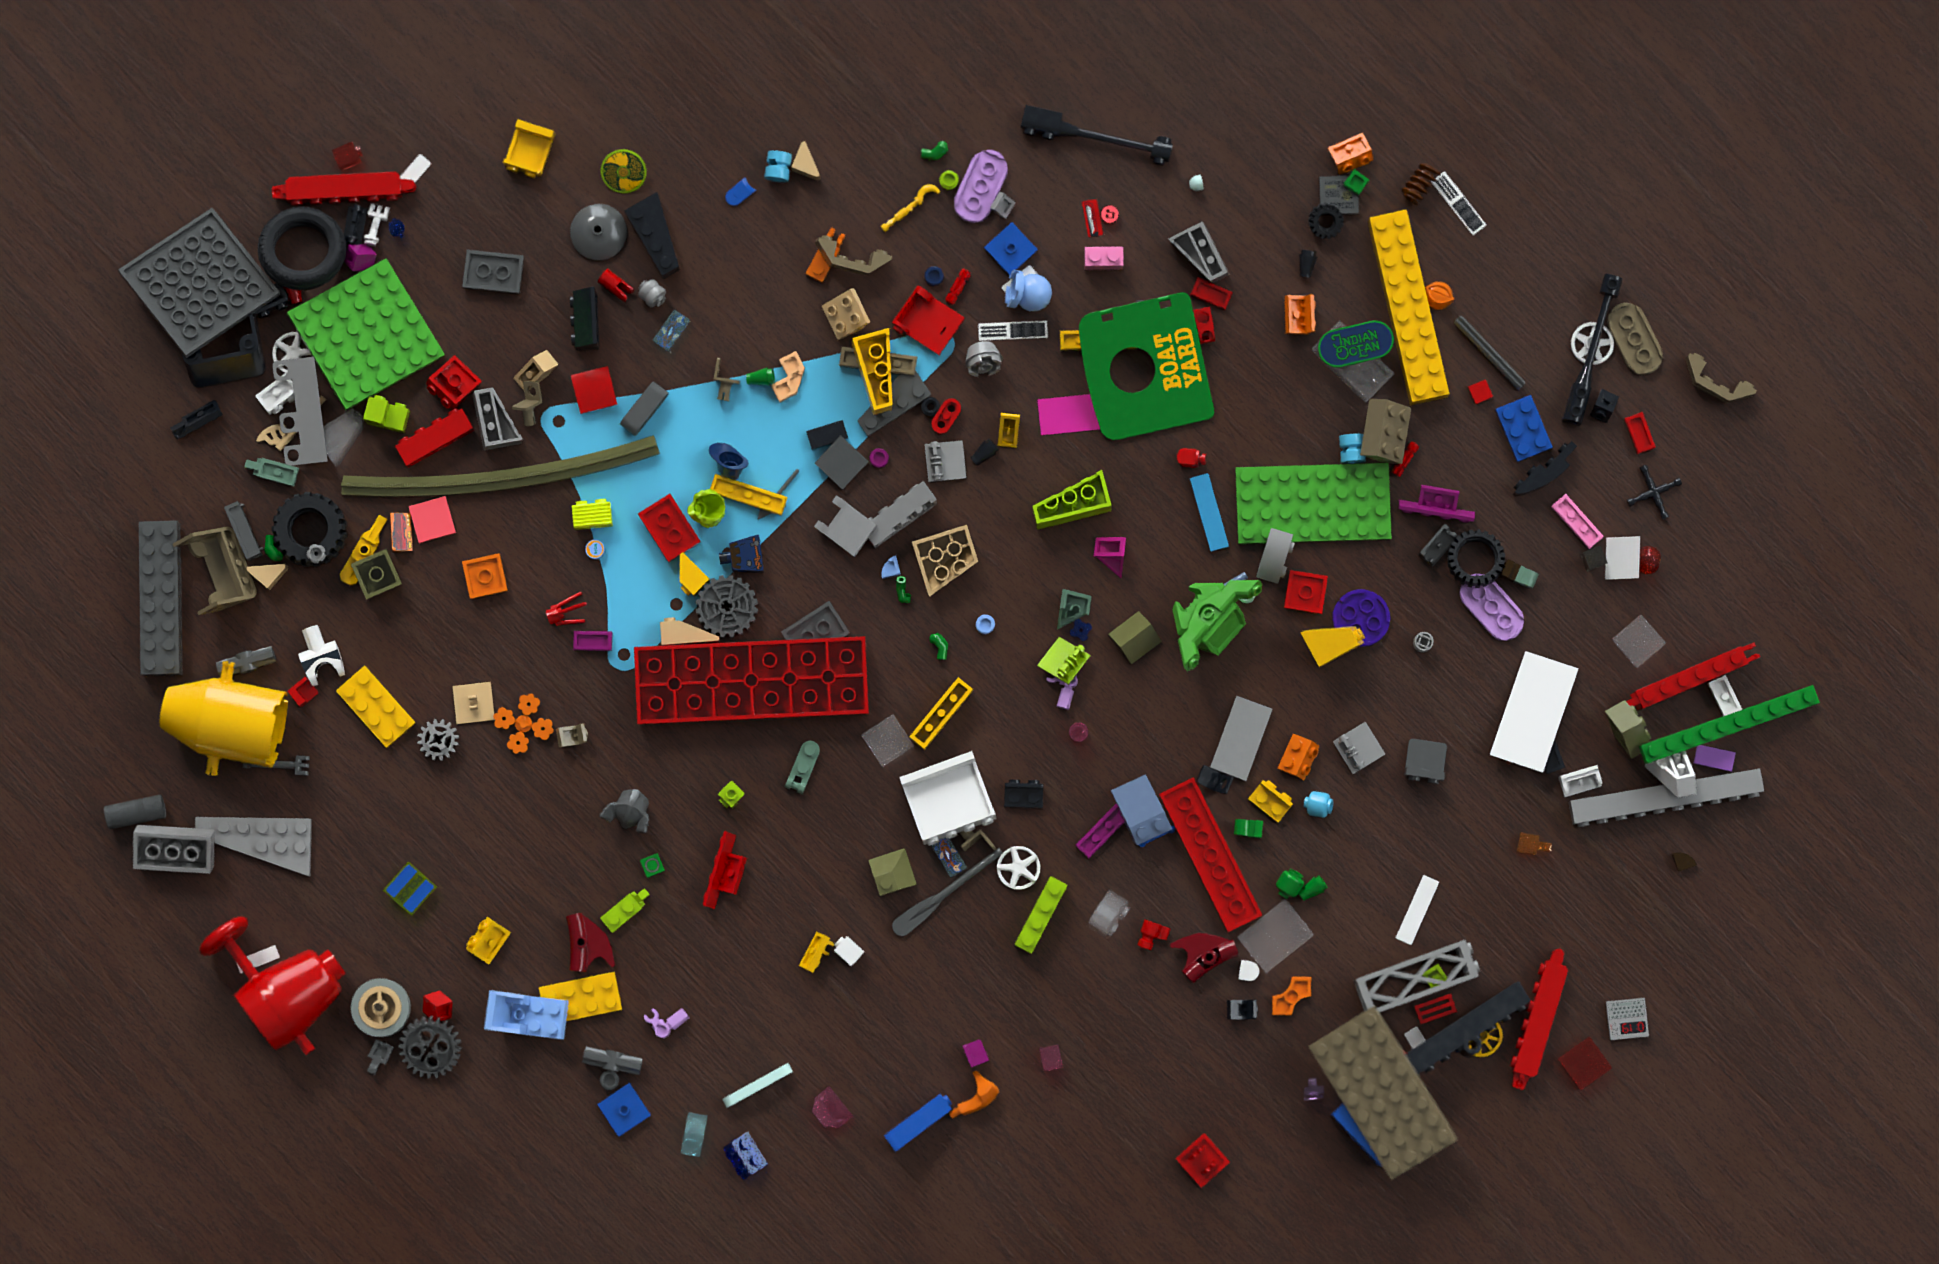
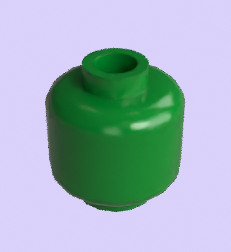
[1276,869,1304,899]

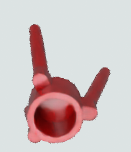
[546,592,587,626]

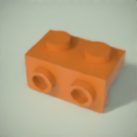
[1285,294,1316,335]
[1278,734,1319,781]

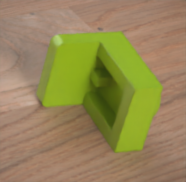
[718,781,744,809]

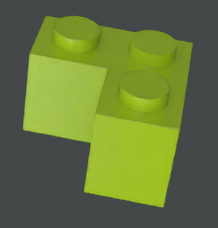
[363,395,410,433]

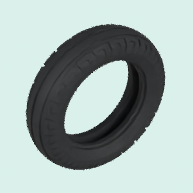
[258,207,346,290]

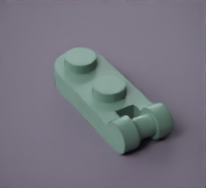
[785,741,820,795]

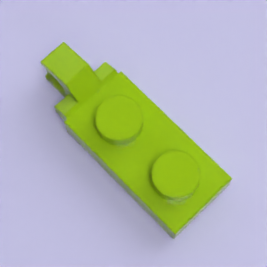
[600,888,650,933]

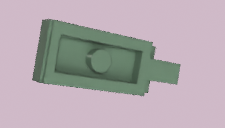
[245,458,299,487]

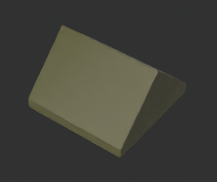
[1108,611,1162,665]

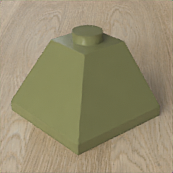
[868,848,917,897]

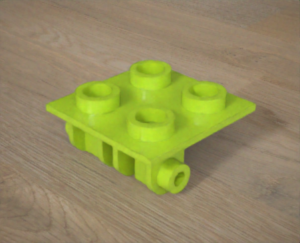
[1037,637,1091,685]

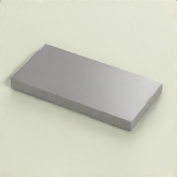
[1210,696,1272,781]

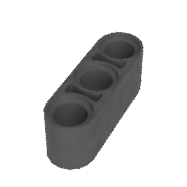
[620,381,669,436]

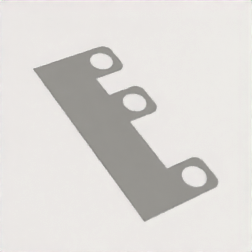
[273,357,328,466]

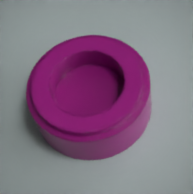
[870,448,889,468]

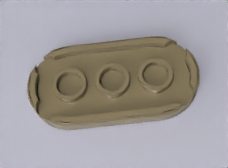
[1607,303,1663,375]

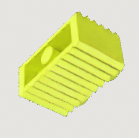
[572,499,613,530]

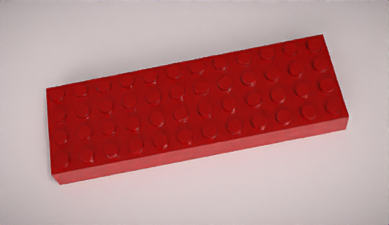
[634,636,869,725]

